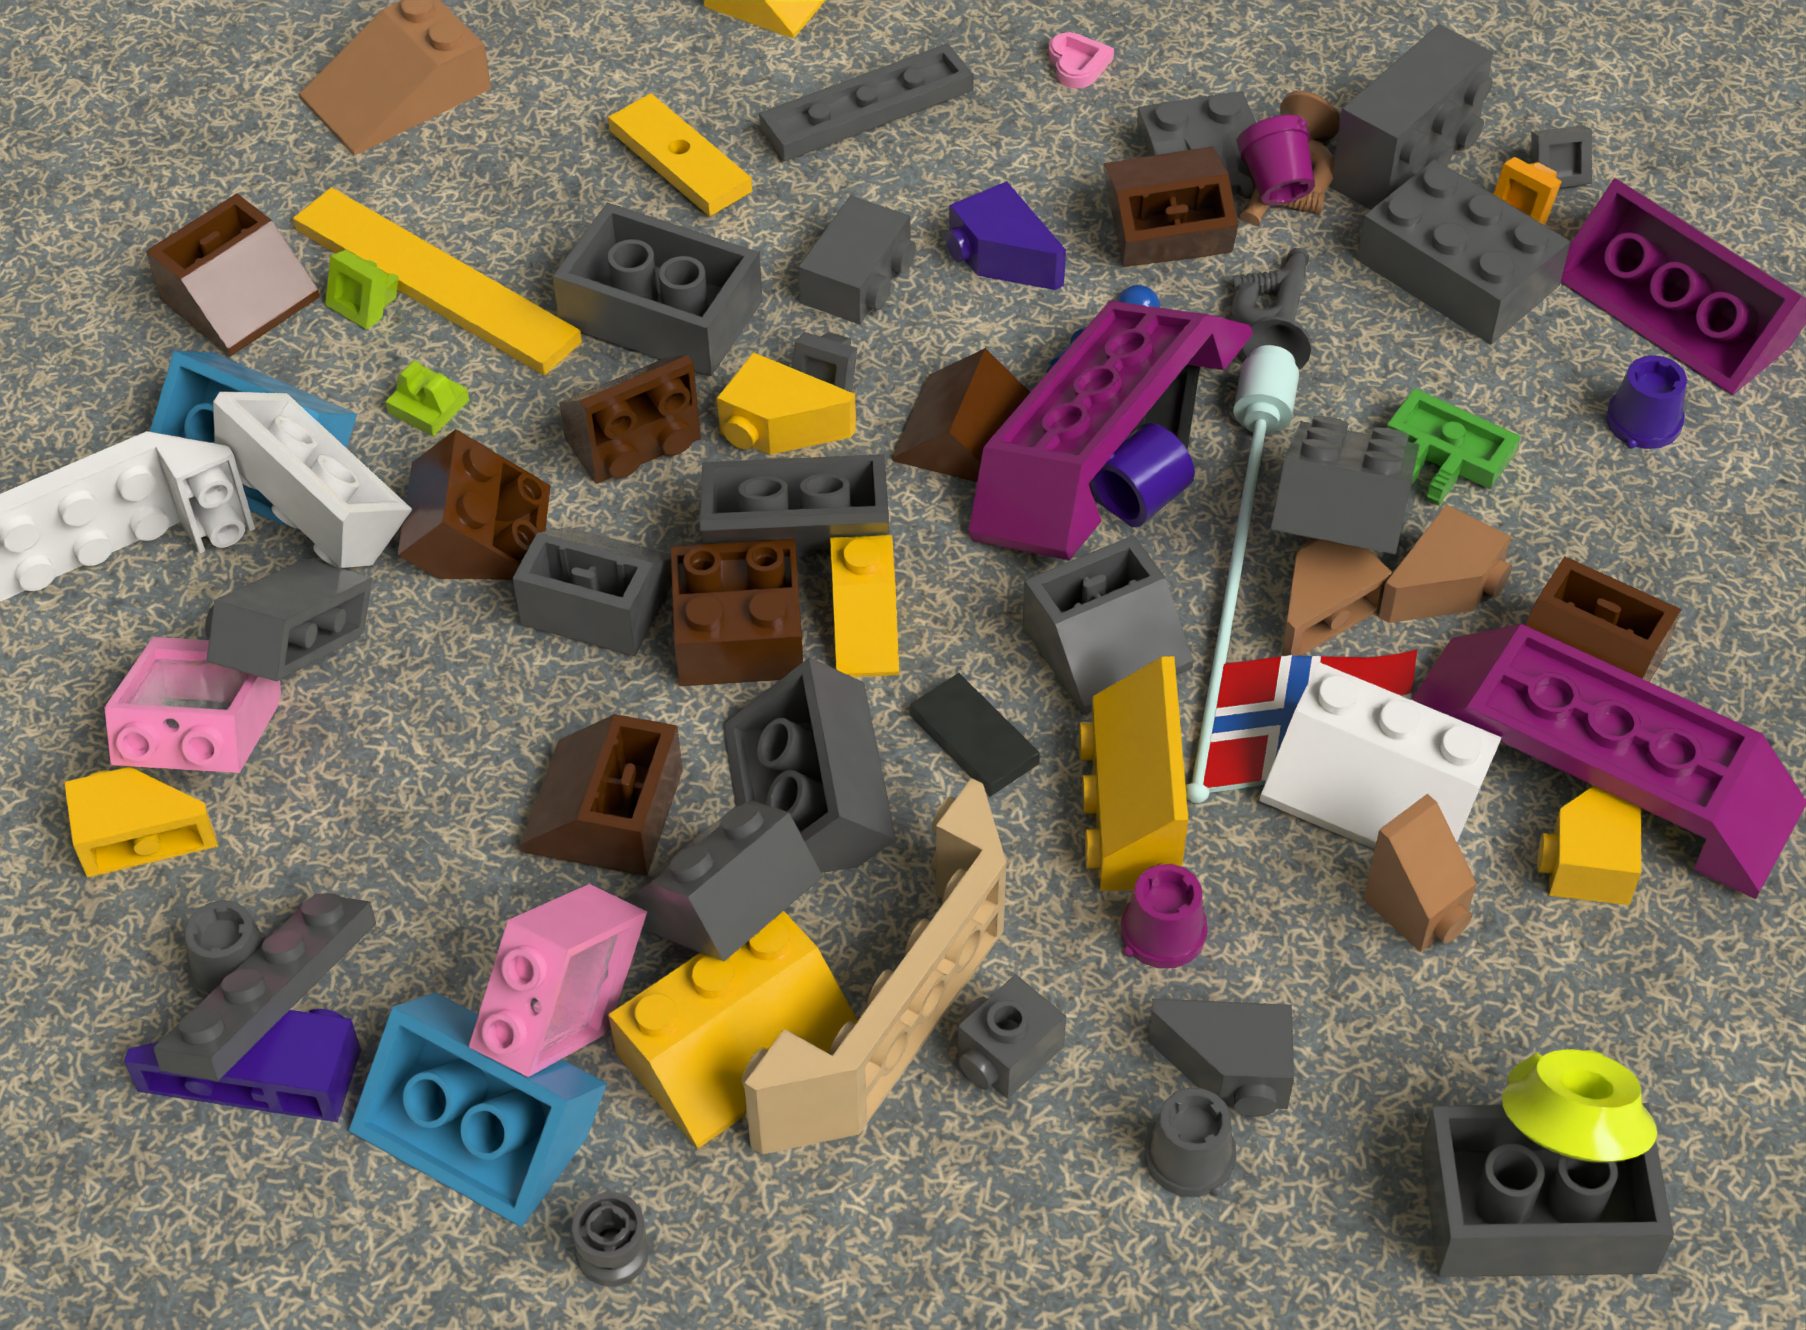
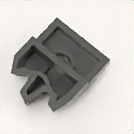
[1137,91,1256,199]

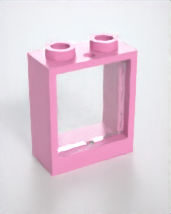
[104,637,281,773]
[469,884,647,1077]

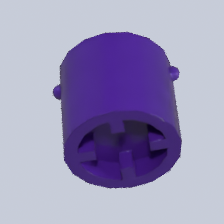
[1090,423,1195,527]

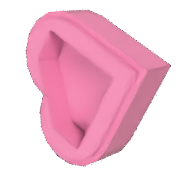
[1048,32,1114,88]

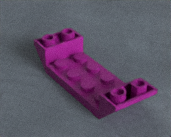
[969,301,1253,561]
[1411,624,1806,899]

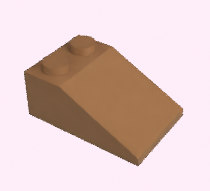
[299,0,491,156]

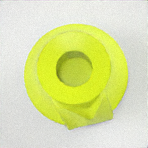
[1502,1049,1657,1163]

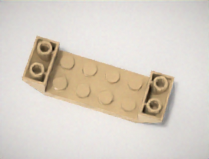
[742,778,1006,1154]

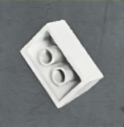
[213,392,412,568]
[1259,662,1502,849]

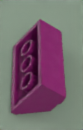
[1561,178,1806,395]

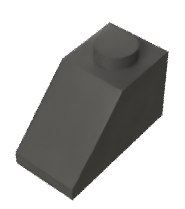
[1148,999,1294,1117]

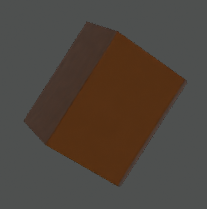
[892,348,1030,482]

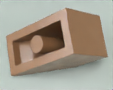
[1379,504,1512,623]
[1282,538,1393,656]
[1363,794,1476,952]

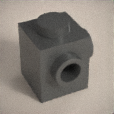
[957,974,1066,1099]

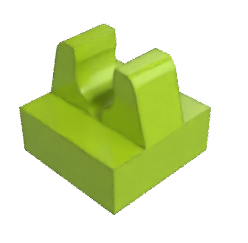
[325,249,399,329]
[385,360,469,436]

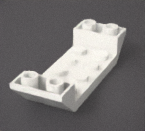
[0,431,255,602]

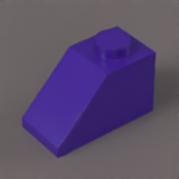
[945,181,1066,290]

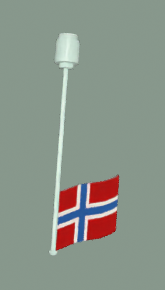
[1186,345,1418,803]

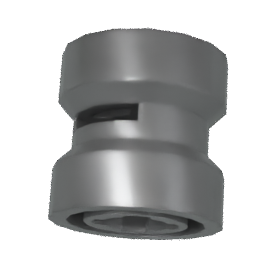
[571,1192,650,1287]

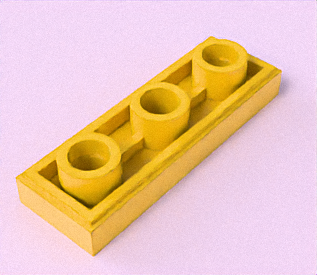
[608,93,753,217]

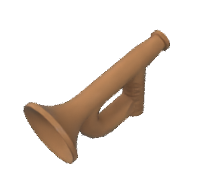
[1240,91,1340,226]

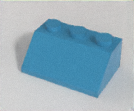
[149,351,357,526]
[349,992,607,1227]

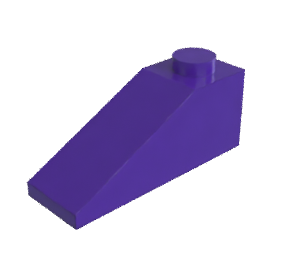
[124,1009,361,1123]

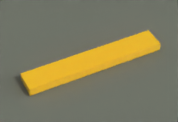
[293,187,582,376]

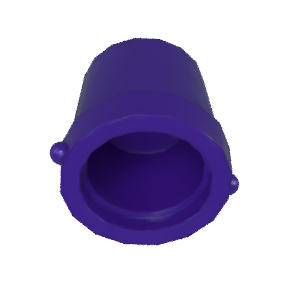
[1606,355,1687,449]

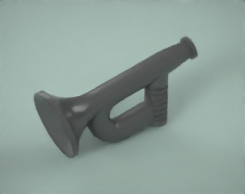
[1232,248,1312,370]

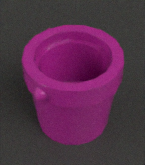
[1236,114,1315,205]
[1121,864,1208,968]

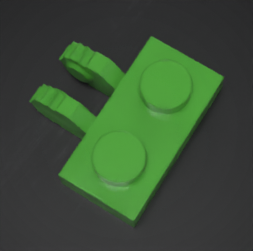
[1386,388,1521,506]

